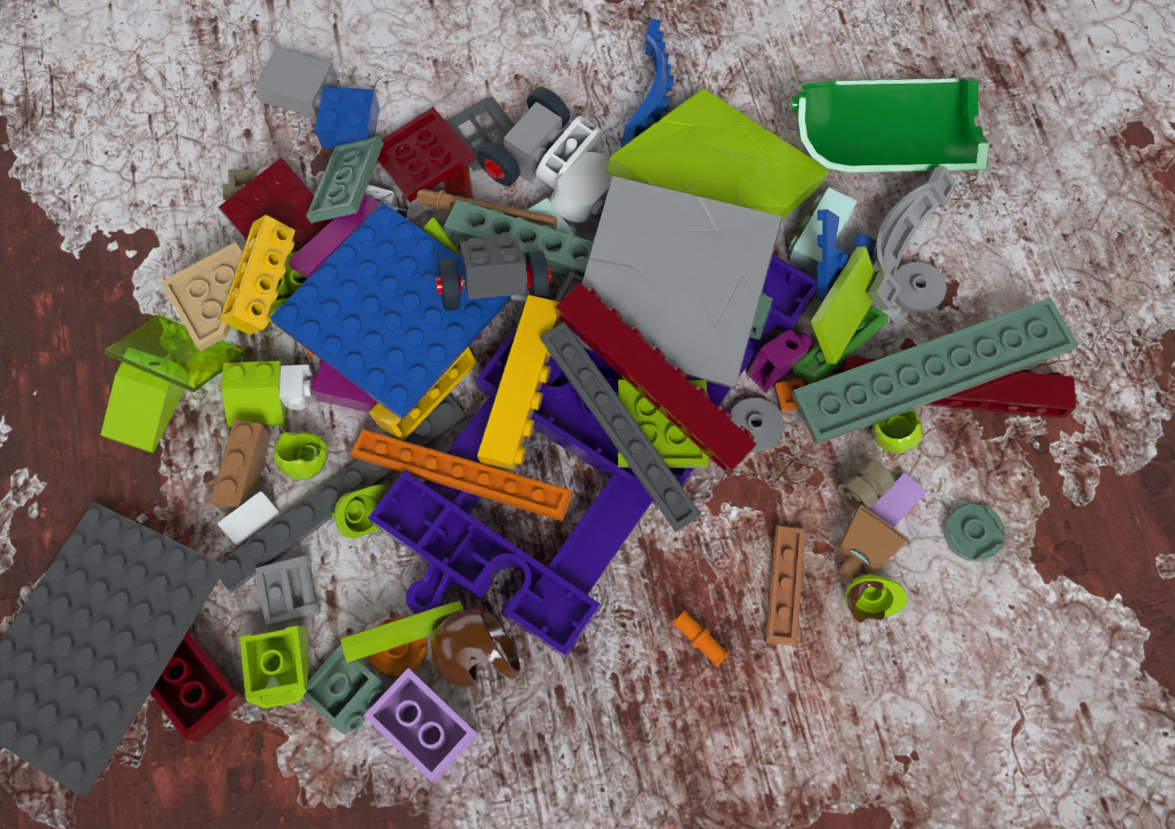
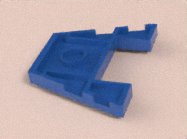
[817,209,877,302]

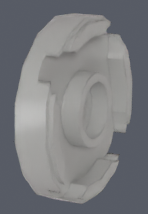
[895,262,947,314]
[731,398,784,453]

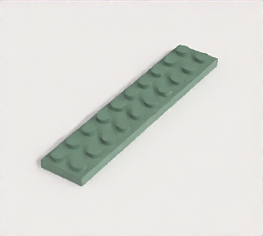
[792,297,1078,445]

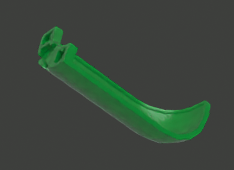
[790,77,989,173]

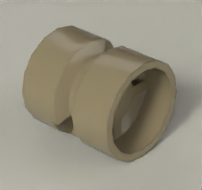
[838,458,895,510]

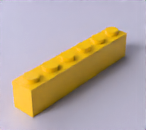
[477,295,562,473]

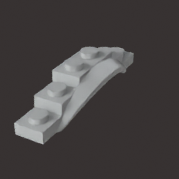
[868,166,957,310]

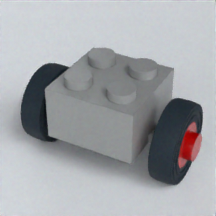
[476,87,570,186]

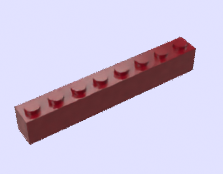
[555,283,756,476]
[840,355,1076,418]

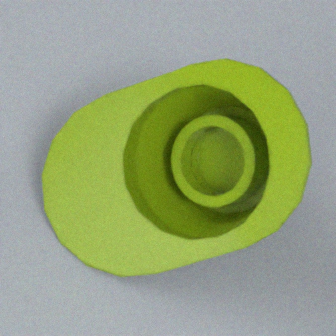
[331,485,391,539]

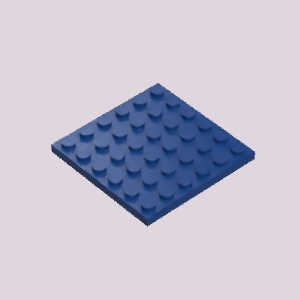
[270,202,511,420]

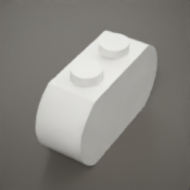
[536,116,603,190]
[551,152,612,222]

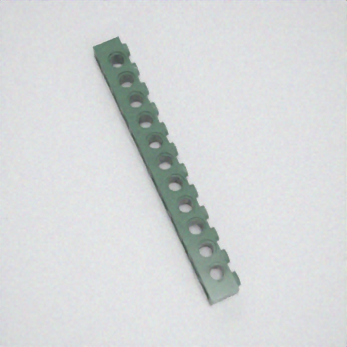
[444,200,773,340]

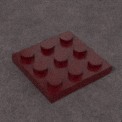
[377,107,475,203]
[218,157,334,253]

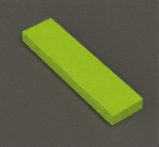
[340,601,463,663]

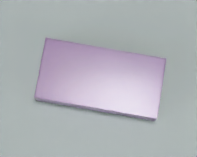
[869,472,927,527]

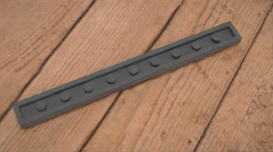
[220,395,467,593]

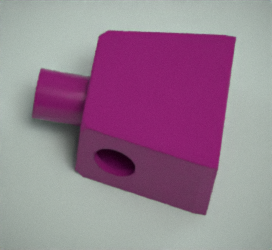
[747,330,812,393]

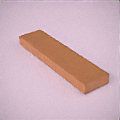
[765,525,806,647]

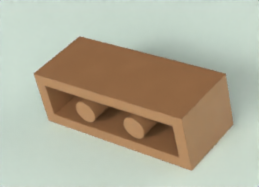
[210,420,271,513]

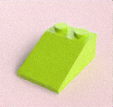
[101,350,190,454]

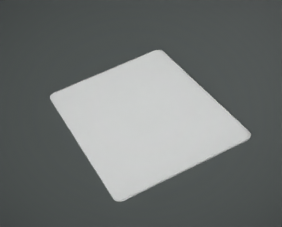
[218,491,280,546]

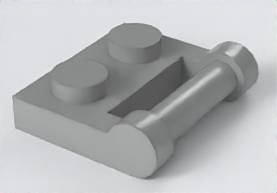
[255,556,321,628]

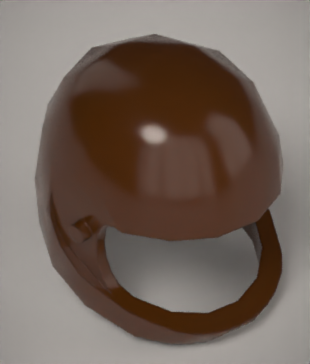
[431,606,521,687]

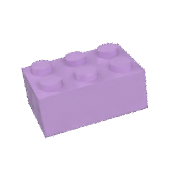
[364,668,479,784]

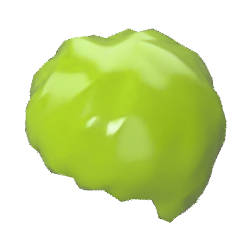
[872,409,924,454]
[273,432,328,481]

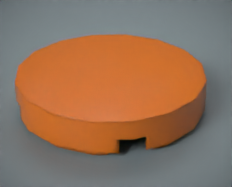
[368,617,428,678]

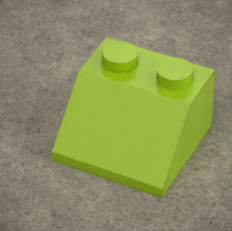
[221,361,286,428]

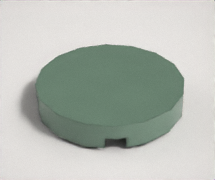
[944,503,1005,562]

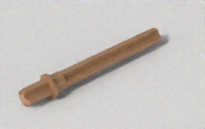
[417,189,557,230]

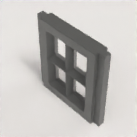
[446,96,515,172]

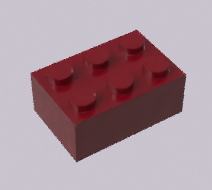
[150,630,247,743]

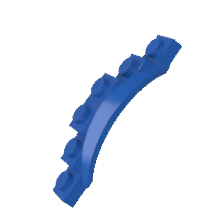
[621,19,675,148]

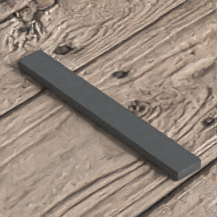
[540,322,701,533]

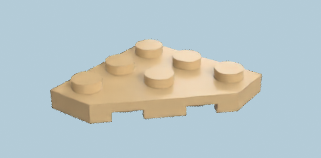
[160,242,242,352]

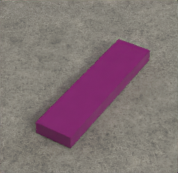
[288,194,382,278]

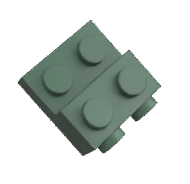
[303,645,388,735]

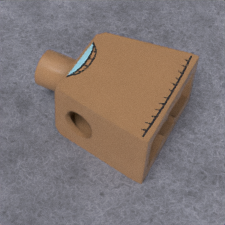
[836,505,909,581]

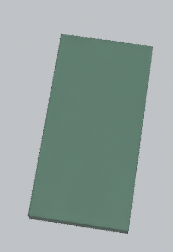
[306,136,384,223]

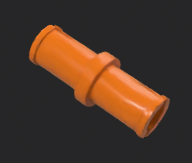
[672,610,729,667]

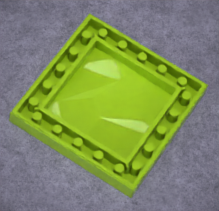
[606,88,829,220]

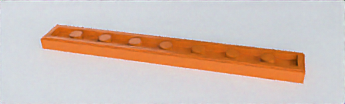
[350,429,573,521]

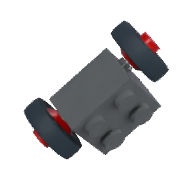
[435,236,552,311]

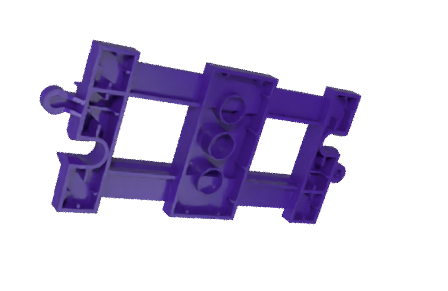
[368,255,818,659]

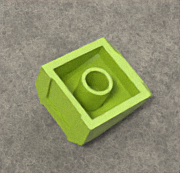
[239,626,309,709]

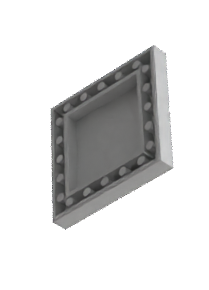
[572,176,782,389]

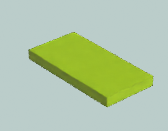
[810,247,876,364]

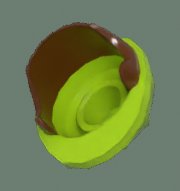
[845,573,907,623]

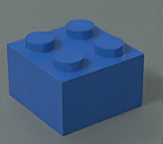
[315,86,380,148]

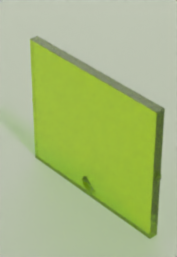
[105,315,244,393]

